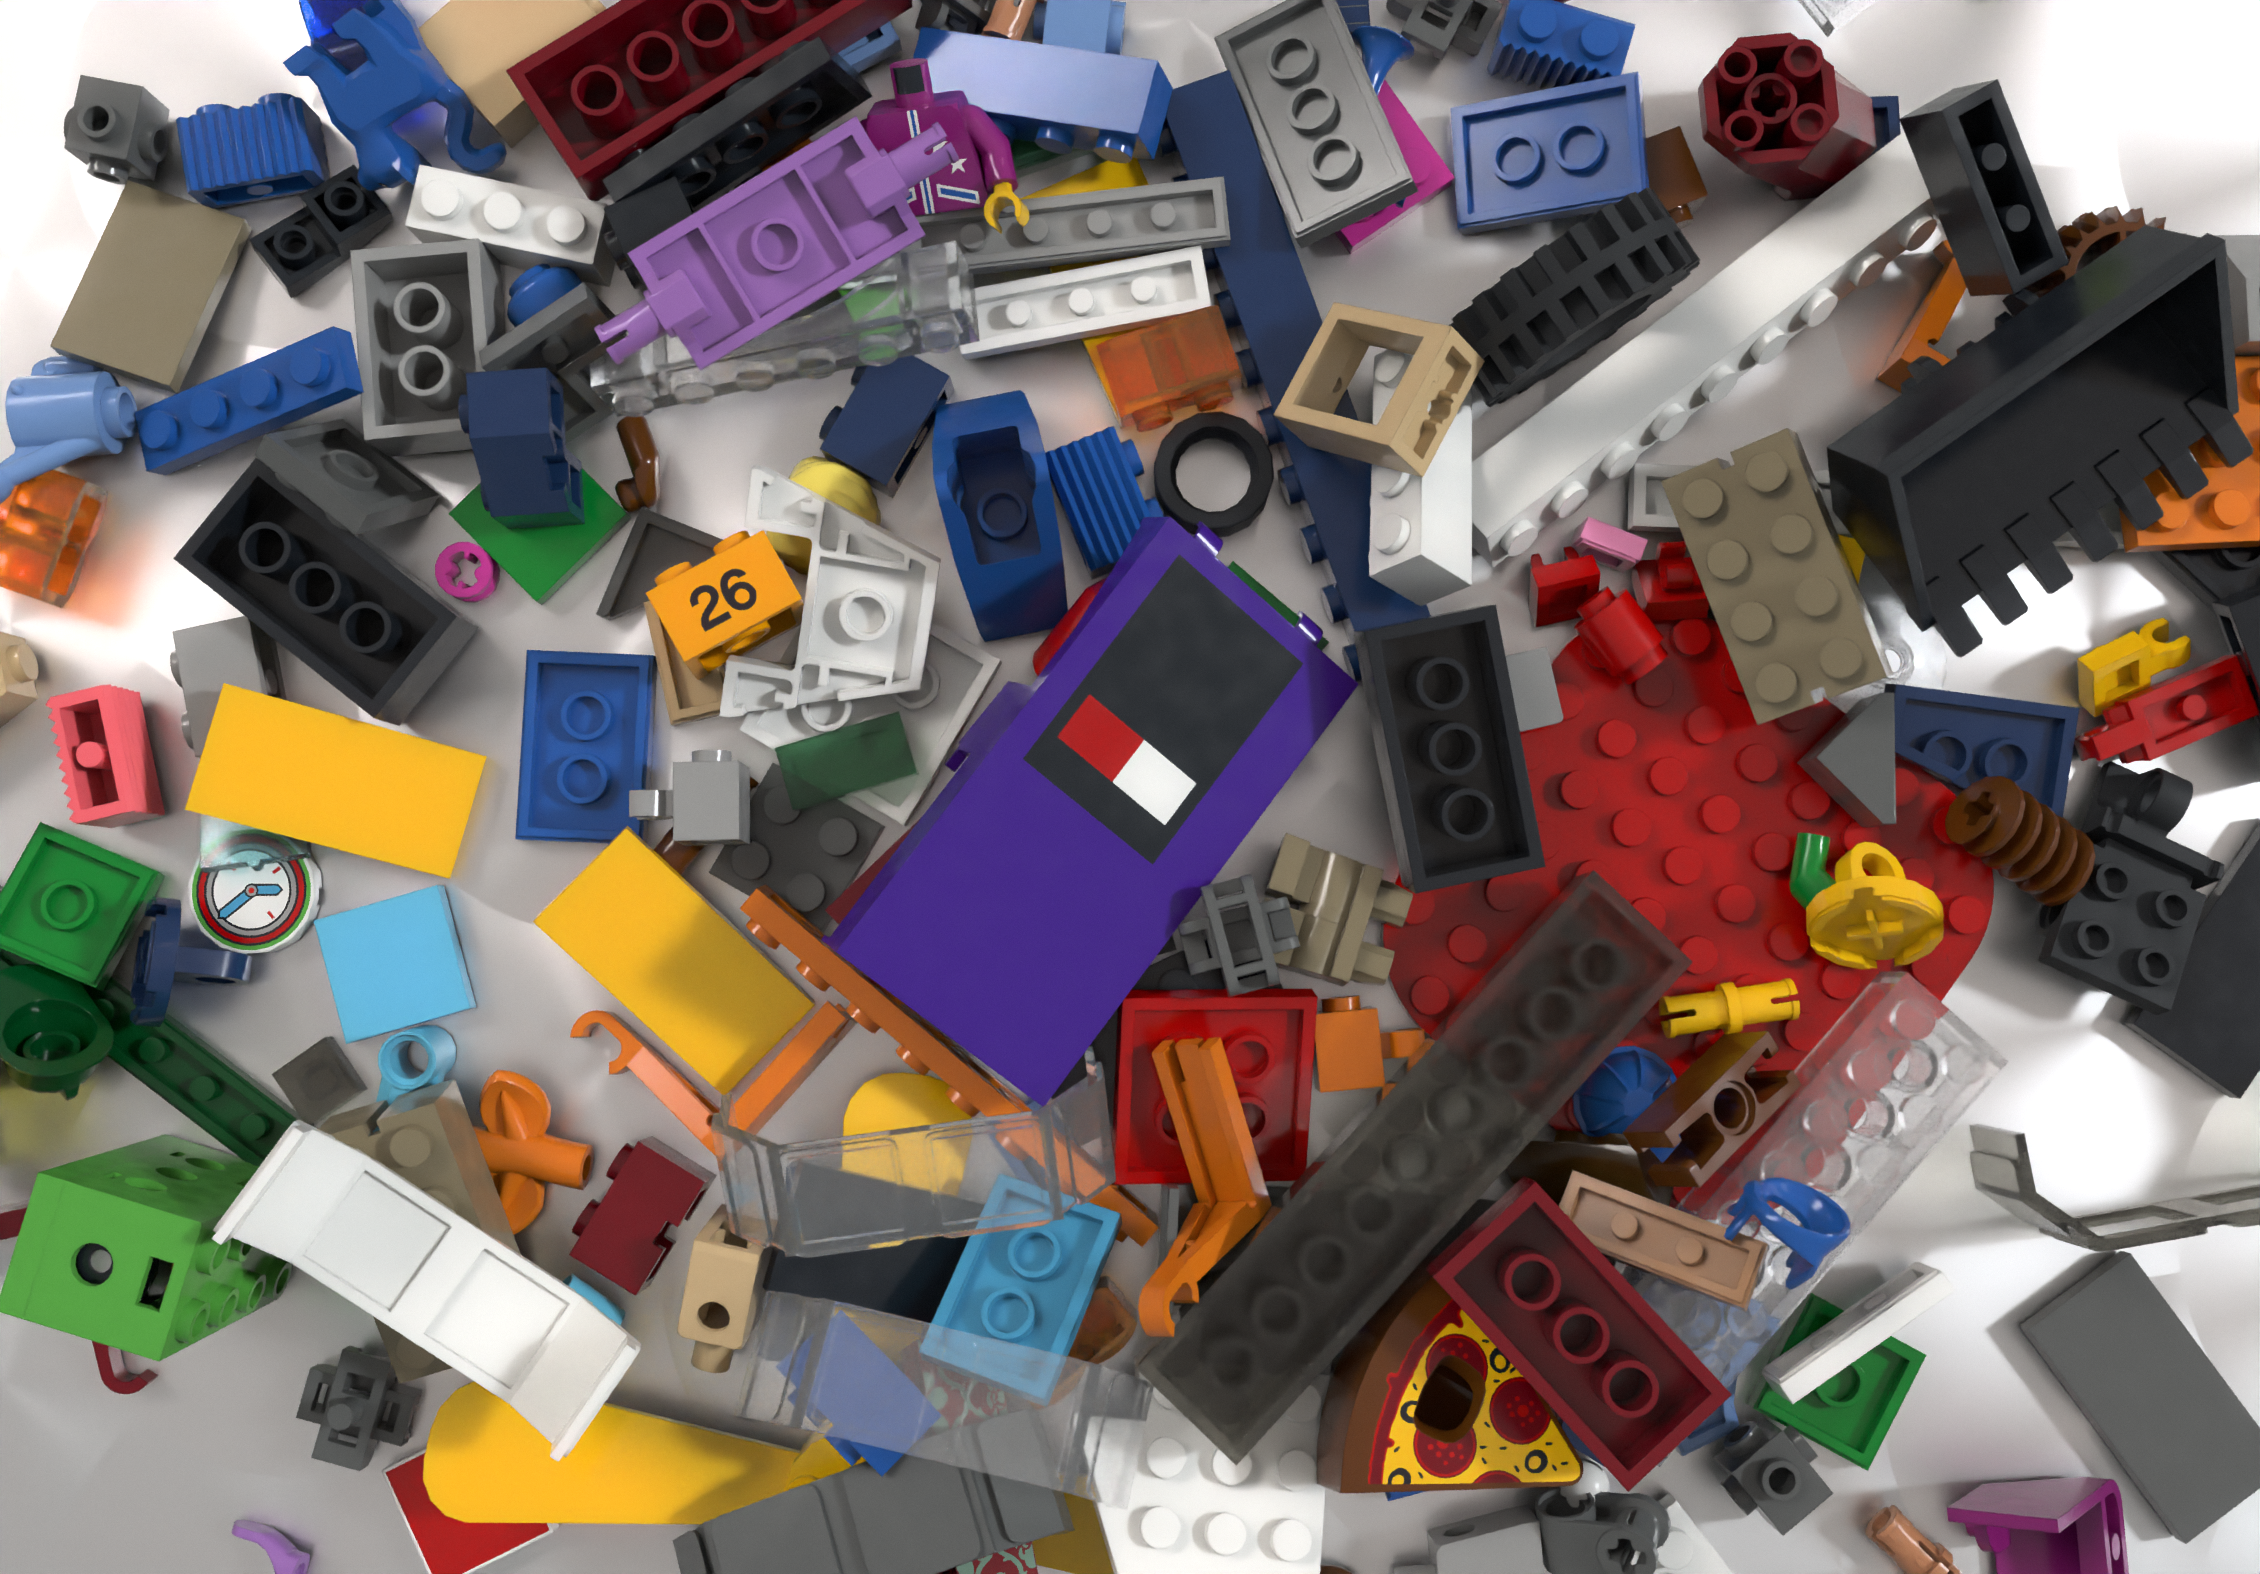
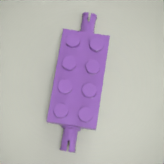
[594,116,959,370]

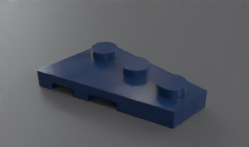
[1884,683,2080,817]

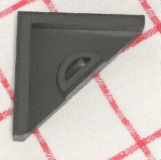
[596,507,723,621]

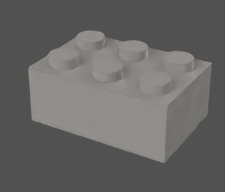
[350,238,506,457]

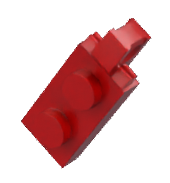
[2074,654,2259,764]

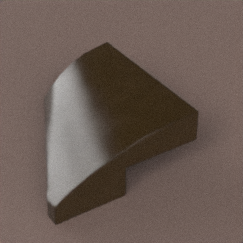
[1494,1127,1673,1206]

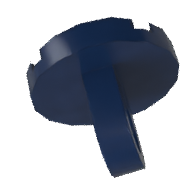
[130,896,252,1027]

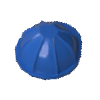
[1572,1046,1681,1163]

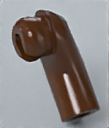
[615,415,661,513]

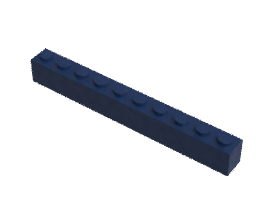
[1157,70,1431,682]

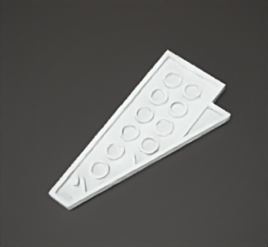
[1069,1352,1333,1574]

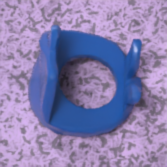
[1724,1177,1851,1290]

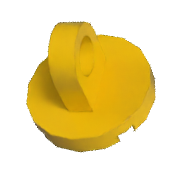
[1806,842,1944,969]

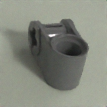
[1535,1487,1671,1574]

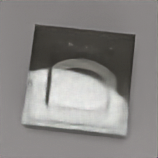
[272,1036,368,1126]

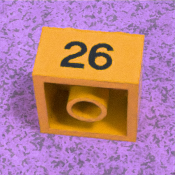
[646,530,804,680]

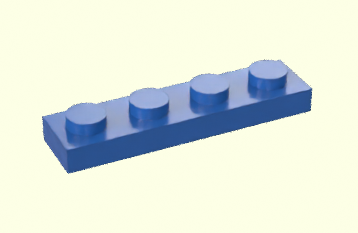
[134,326,364,476]

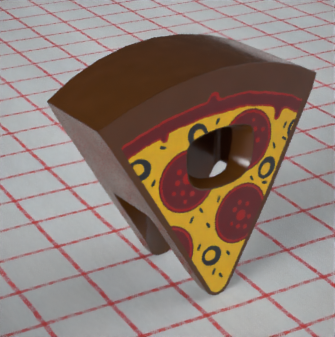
[1317,1255,1584,1493]

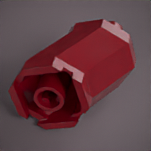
[1698,32,1877,201]

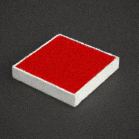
[381,1448,560,1574]

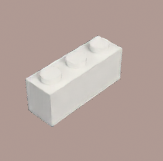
[405,165,616,287]

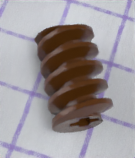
[1945,776,2095,907]

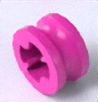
[435,542,500,602]

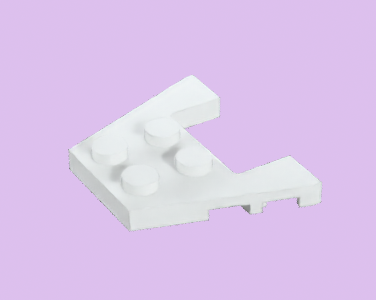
[719,465,941,718]

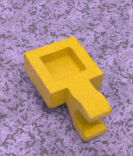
[2077,618,2191,717]

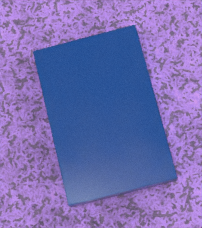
[1450,72,1649,235]
[515,650,657,844]

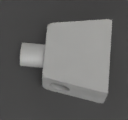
[1393,1505,1544,1574]

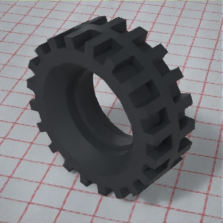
[1448,188,1700,407]

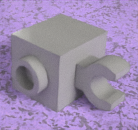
[629,750,750,846]

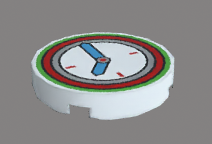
[188,828,322,954]

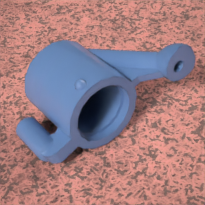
[0,356,137,504]

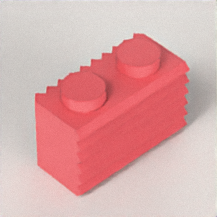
[46,684,165,828]

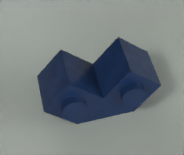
[458,368,585,529]

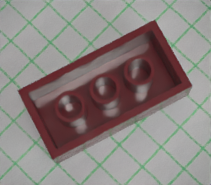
[1425,1176,1732,1492]

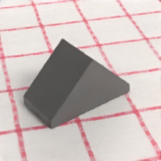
[1797,693,1896,827]

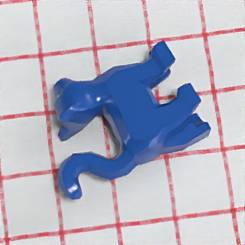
[283,0,507,191]

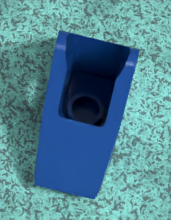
[932,390,1068,642]

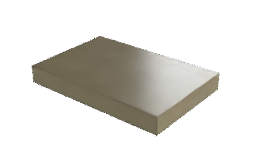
[50,180,252,394]

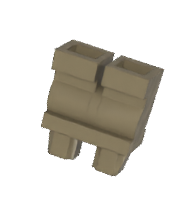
[1253,833,1413,987]

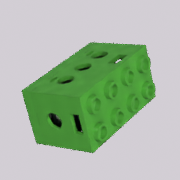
[0,1134,292,1362]

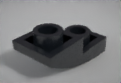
[249,165,393,298]

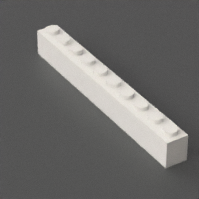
[1472,132,1941,568]

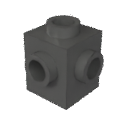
[64,75,170,184]
[1715,1417,1833,1536]

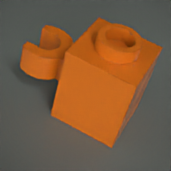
[1313,995,1427,1093]

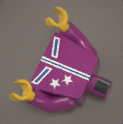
[860,58,1029,234]

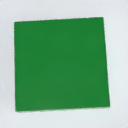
[448,468,631,605]
[0,822,165,991]
[1746,1290,1926,1471]

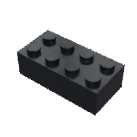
[173,458,479,726]
[1353,604,1546,894]

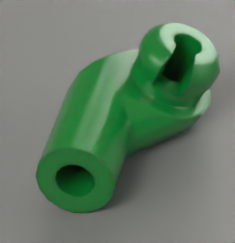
[1789,833,1836,910]

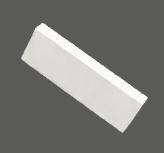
[1761,1262,1956,1404]

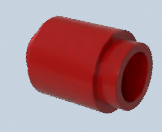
[1574,586,1668,685]

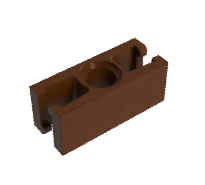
[1622,1031,1802,1188]

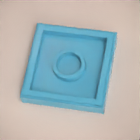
[314,885,477,1044]

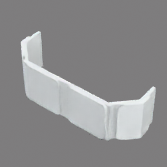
[212,1119,641,1462]

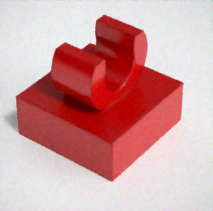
[1631,541,1710,621]
[1529,546,1601,627]

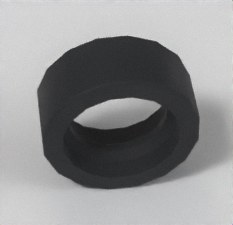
[1154,411,1274,537]

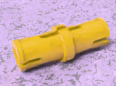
[1659,978,1800,1038]

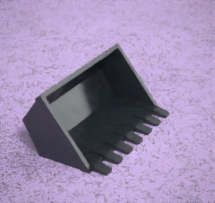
[1827,225,2254,658]

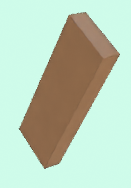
[1559,1170,1769,1312]

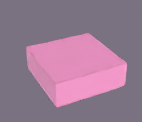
[1569,517,1648,572]

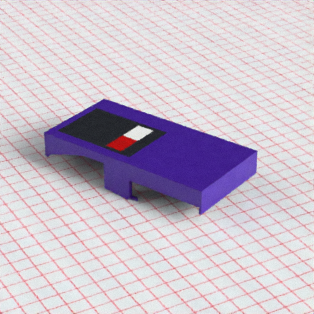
[821,517,1359,1108]

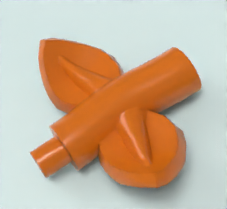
[472,1070,594,1235]

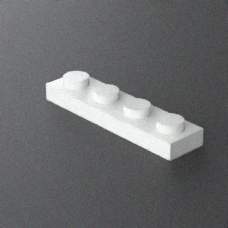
[951,245,1213,360]

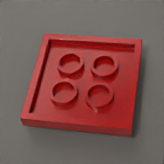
[1111,988,1318,1185]

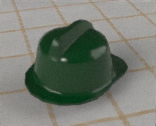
[0,964,115,1101]

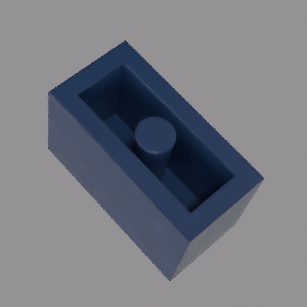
[819,339,955,498]

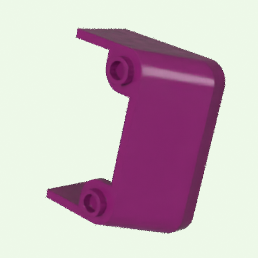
[1947,1477,2129,1574]

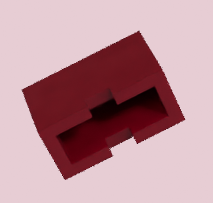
[569,1136,717,1296]

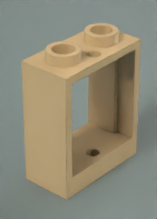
[1274,302,1484,478]

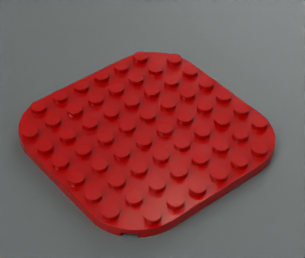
[1380,617,1994,1220]

